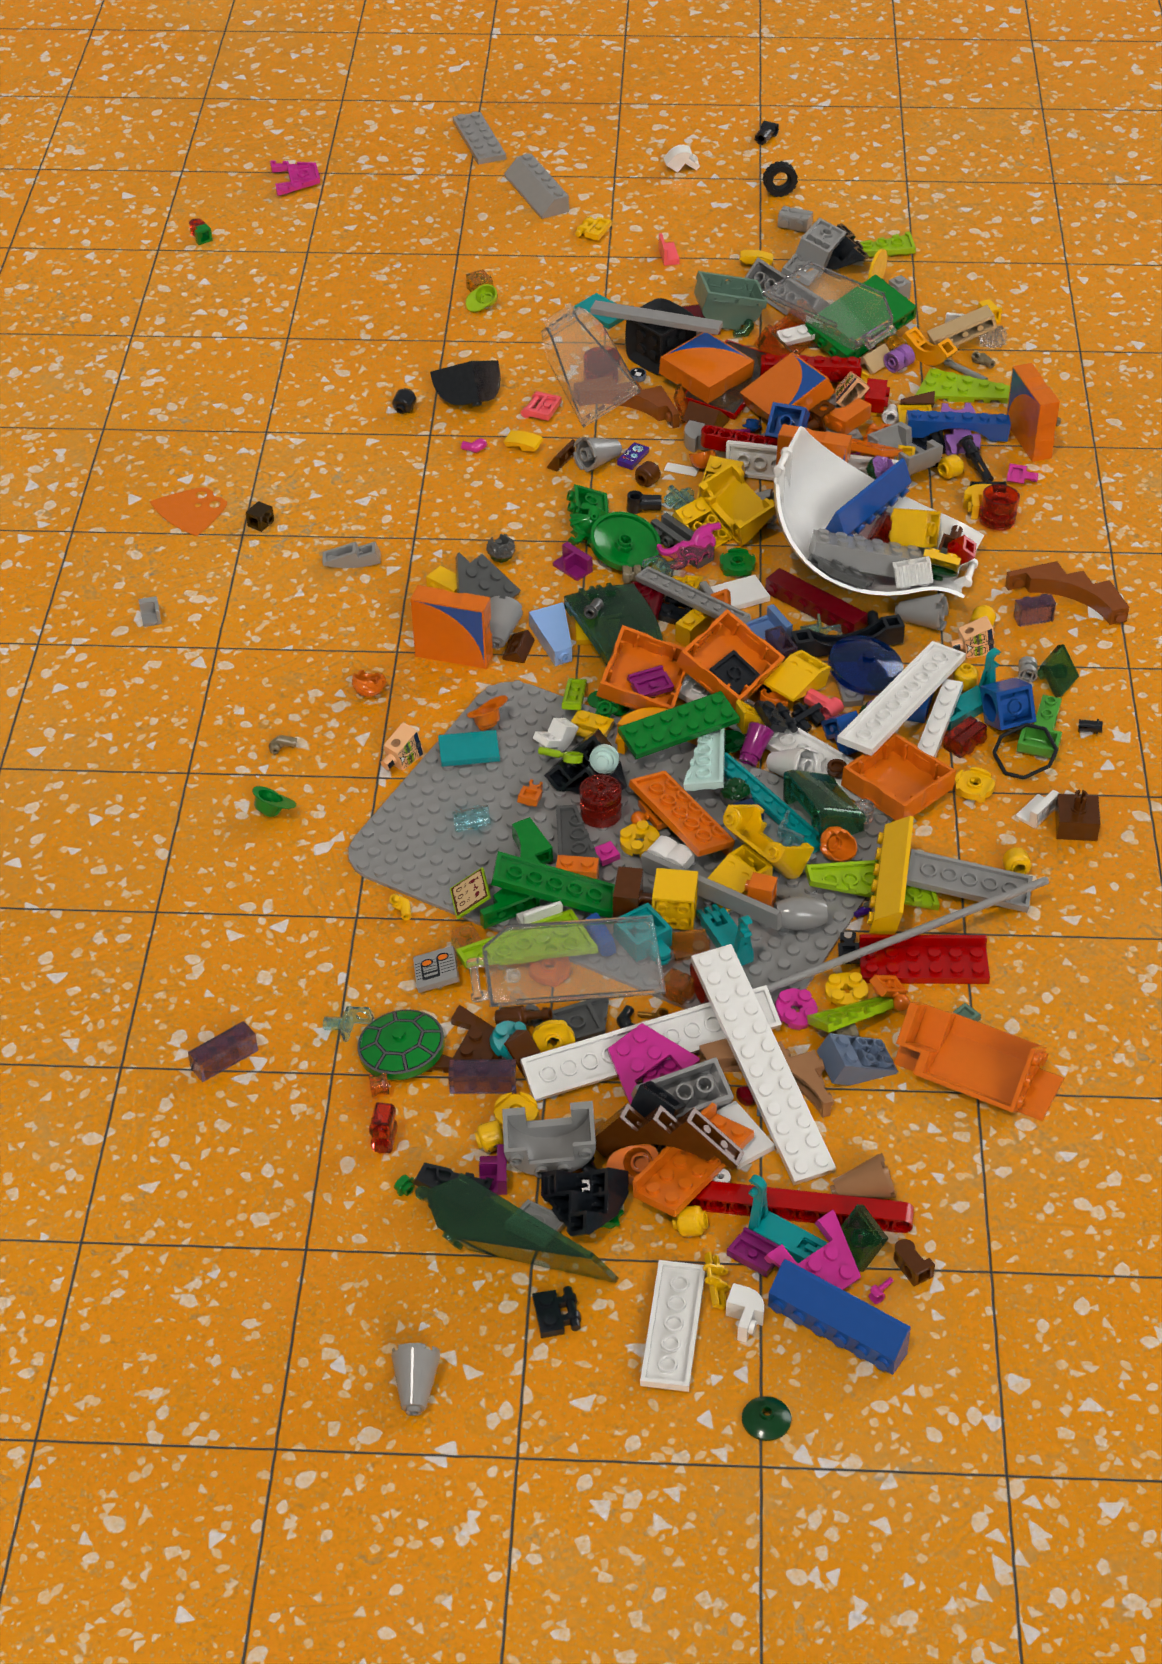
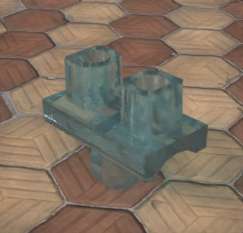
[663,485,694,511]
[452,804,491,832]

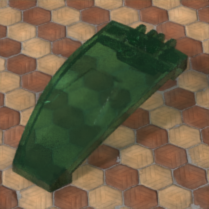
[564,583,663,666]

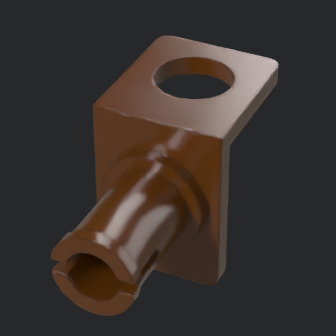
[807,400,835,432]
[938,525,963,552]

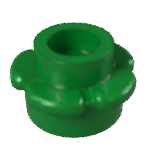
[394,1175,415,1196]

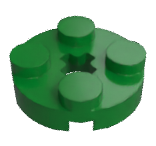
[719,548,756,577]

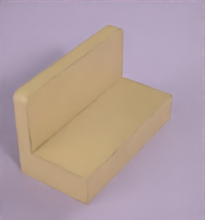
[860,343,890,374]

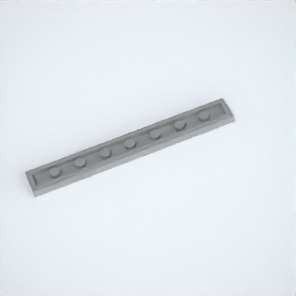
[590,300,723,335]
[635,566,751,624]
[641,851,782,931]

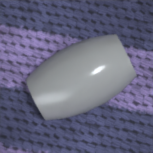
[774,896,828,930]

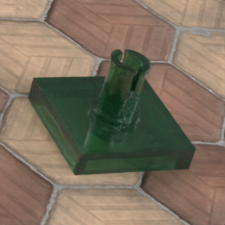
[1038,644,1079,697]
[841,1204,889,1272]

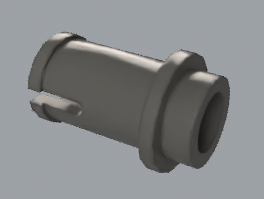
[584,598,604,619]

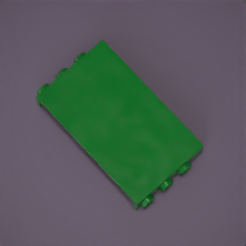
[805,274,917,358]

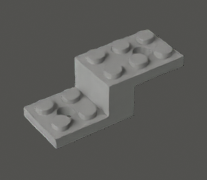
[781,218,847,287]

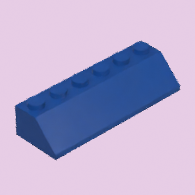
[826,458,912,537]
[768,1259,911,1375]

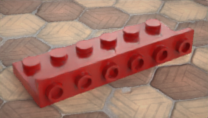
[761,354,862,382]
[859,934,990,984]

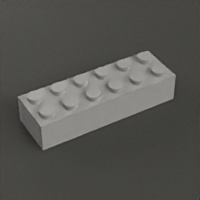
[809,529,923,578]

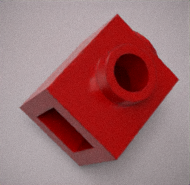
[947,535,977,565]

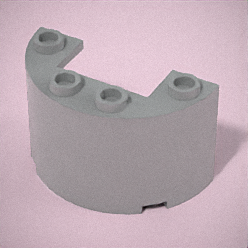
[867,422,943,475]
[502,1101,596,1178]

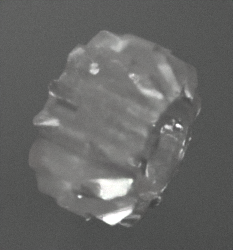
[979,325,1007,349]

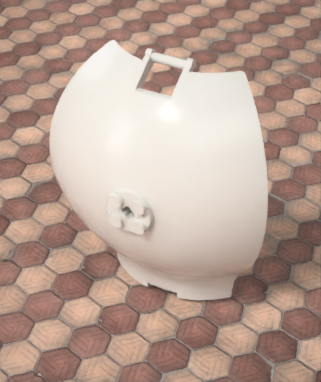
[773,426,984,598]

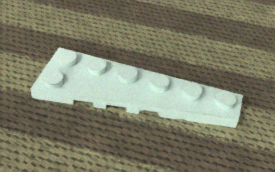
[683,728,725,791]

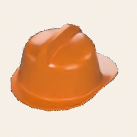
[467,695,508,731]
[606,1144,659,1185]

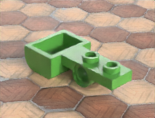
[1017,695,1062,760]

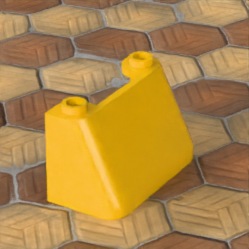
[698,462,776,547]
[723,805,815,879]

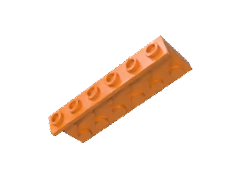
[629,770,735,857]
[632,1102,754,1217]

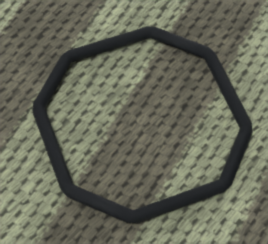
[993,723,1058,779]

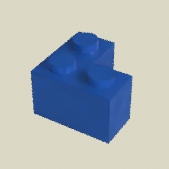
[821,711,859,755]

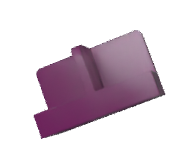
[553,542,593,581]
[479,1144,507,1195]

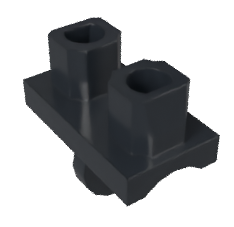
[791,702,826,733]

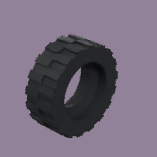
[762,161,798,197]

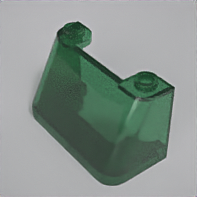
[783,769,866,844]

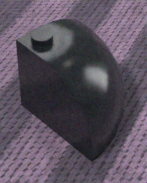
[430,360,501,407]

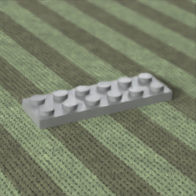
[453,112,506,165]
[906,849,1033,913]

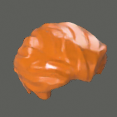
[352,670,387,697]
[820,826,857,862]

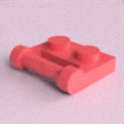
[521,391,562,421]

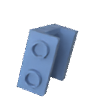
[746,604,793,646]

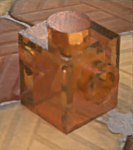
[660,967,695,1005]

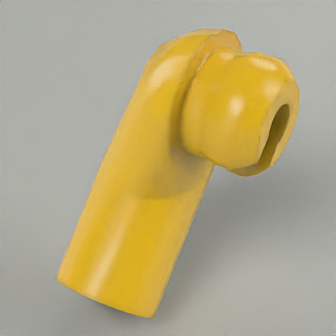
[389,894,412,920]

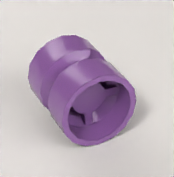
[884,344,915,373]

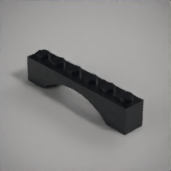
[790,614,905,657]

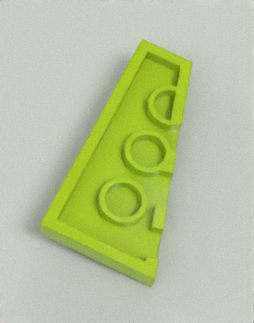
[860,231,916,257]
[807,996,894,1033]

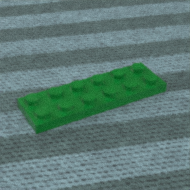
[618,691,740,759]
[491,851,615,919]

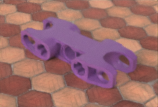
[941,403,981,456]

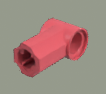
[804,688,844,720]

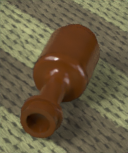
[495,1006,553,1025]

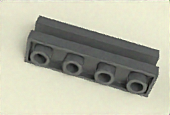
[651,512,714,569]

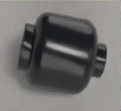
[392,388,416,414]

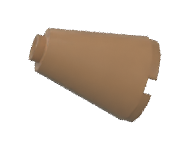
[830,1153,896,1199]

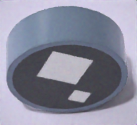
[630,368,646,382]

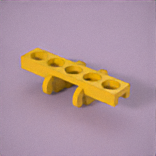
[703,1252,731,1310]

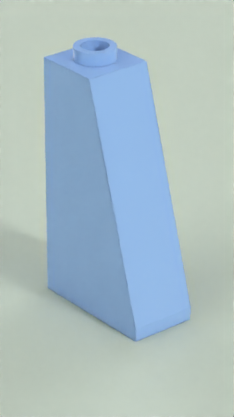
[529,602,572,666]

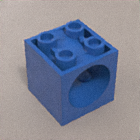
[980,677,1036,730]

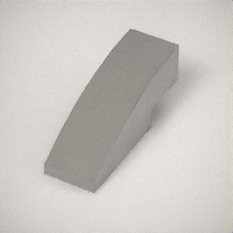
[322,541,381,568]

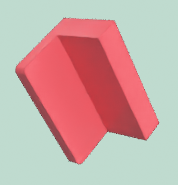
[659,233,680,266]

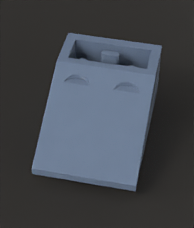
[817,1033,898,1086]

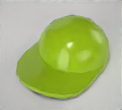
[466,284,498,312]

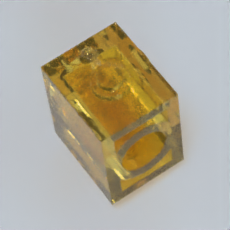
[466,269,493,292]

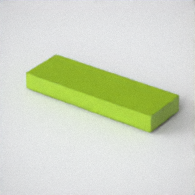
[562,678,587,710]

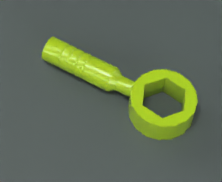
[538,747,583,764]

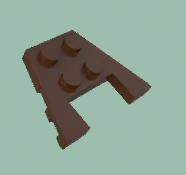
[426,1005,503,1075]

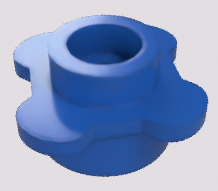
[743,418,762,431]

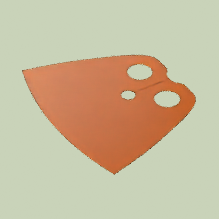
[149,487,227,536]

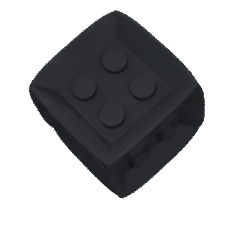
[625,298,697,375]

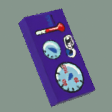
[617,442,649,470]

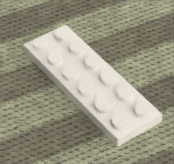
[640,1260,706,1392]

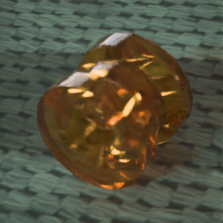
[369,1073,389,1097]

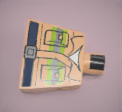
[835,372,870,407]
[950,616,995,658]
[381,722,424,770]

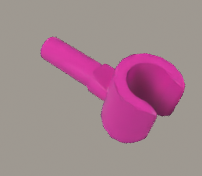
[868,1277,893,1304]

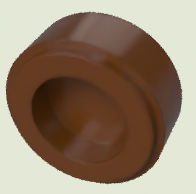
[827,759,847,777]

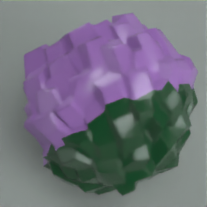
[866,455,894,480]

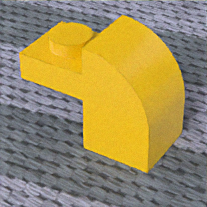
[963,484,993,520]

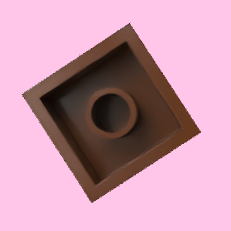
[1055,790,1100,841]
[613,866,653,920]

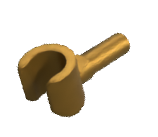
[637,1008,668,1019]

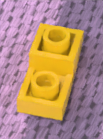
[739,250,773,266]
[503,430,543,451]

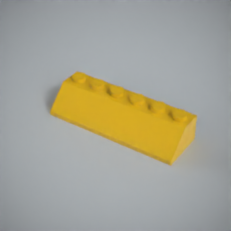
[867,816,914,935]

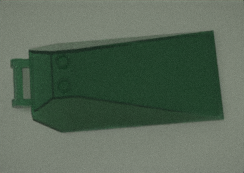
[415,1173,619,1283]

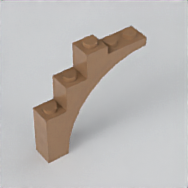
[699,1038,834,1118]

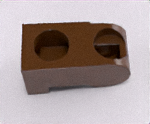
[894,1239,935,1287]

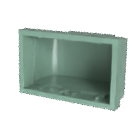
[694,271,768,330]

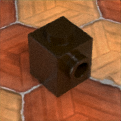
[246,501,274,532]

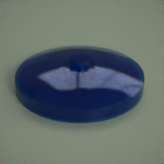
[828,636,904,695]

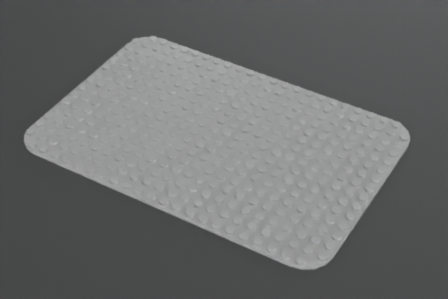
[348,680,892,1009]

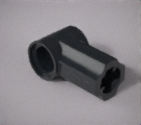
[755,120,779,145]
[626,490,662,514]

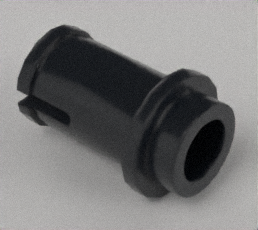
[1078,719,1103,734]

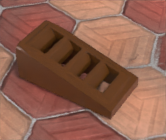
[899,391,935,407]

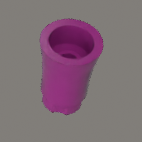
[738,722,774,767]

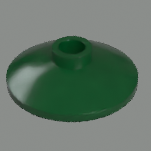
[931,564,958,581]
[725,730,745,754]
[742,1396,791,1441]

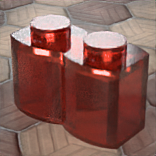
[369,1102,398,1153]

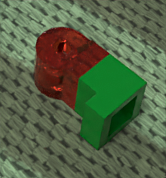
[189,218,213,245]

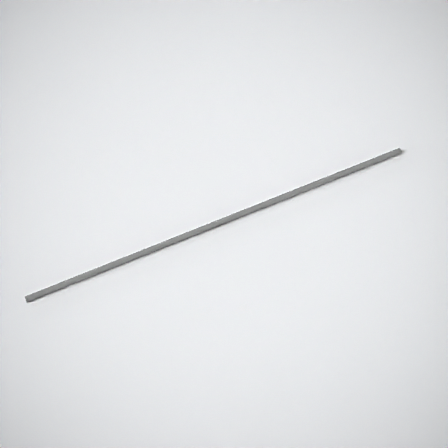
[767,876,1049,993]

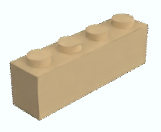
[927,305,997,346]

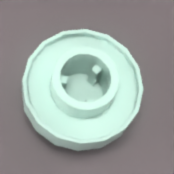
[589,744,619,774]

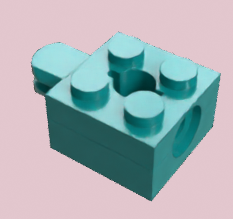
[613,903,672,966]

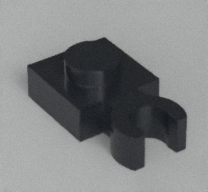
[838,932,860,964]

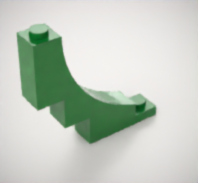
[480,817,553,929]

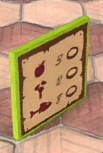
[450,867,491,919]

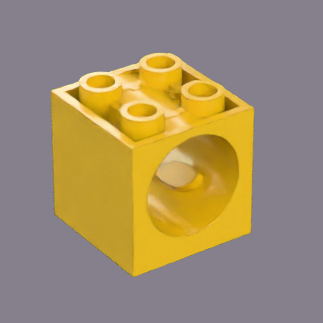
[889,508,941,548]
[652,868,698,930]

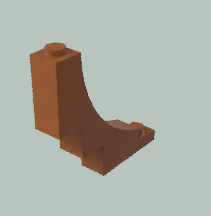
[572,376,680,429]
[1005,561,1129,625]

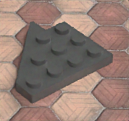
[455,552,521,599]

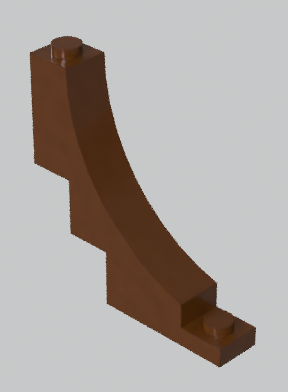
[595,1103,745,1170]

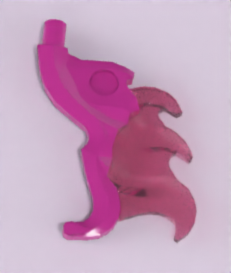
[657,522,721,570]

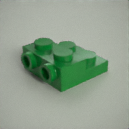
[566,484,609,515]

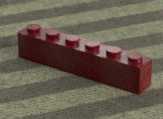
[765,568,868,634]

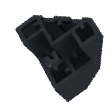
[826,223,869,270]
[544,729,627,799]
[541,1167,629,1237]

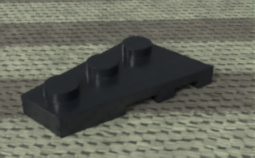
[413,1162,494,1216]

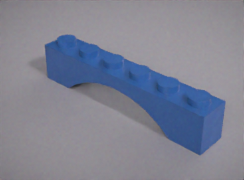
[905,410,1011,442]

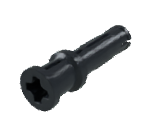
[959,435,994,482]

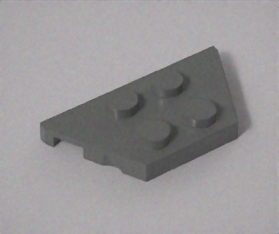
[808,553,874,589]
[530,994,609,1042]

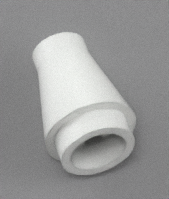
[882,404,899,425]

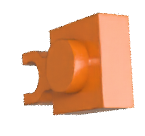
[517,779,543,807]

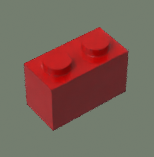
[864,378,890,414]

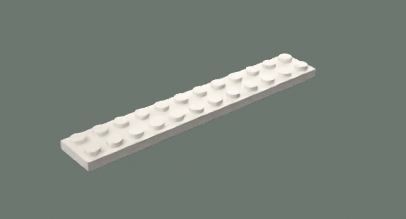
[691,944,836,1185]
[520,985,782,1101]

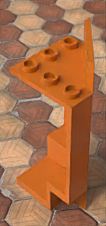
[894,1002,1065,1121]

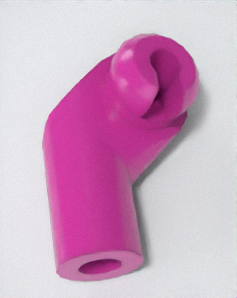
[461,438,487,453]

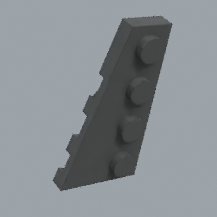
[556,804,600,865]

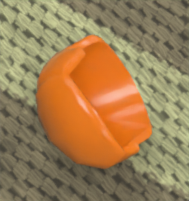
[689,450,717,469]
[759,688,789,707]

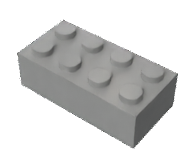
[631,1057,734,1120]

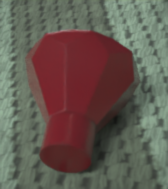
[736,1086,755,1106]

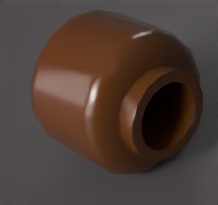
[635,461,661,487]

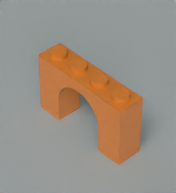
[809,384,871,434]

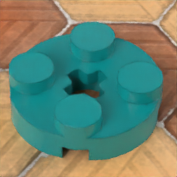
[489,1021,527,1063]

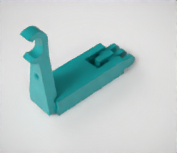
[926,648,1001,731]
[696,904,754,966]
[748,1174,827,1263]

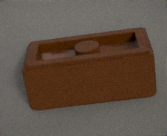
[547,439,575,472]
[502,630,535,663]
[504,1030,541,1078]

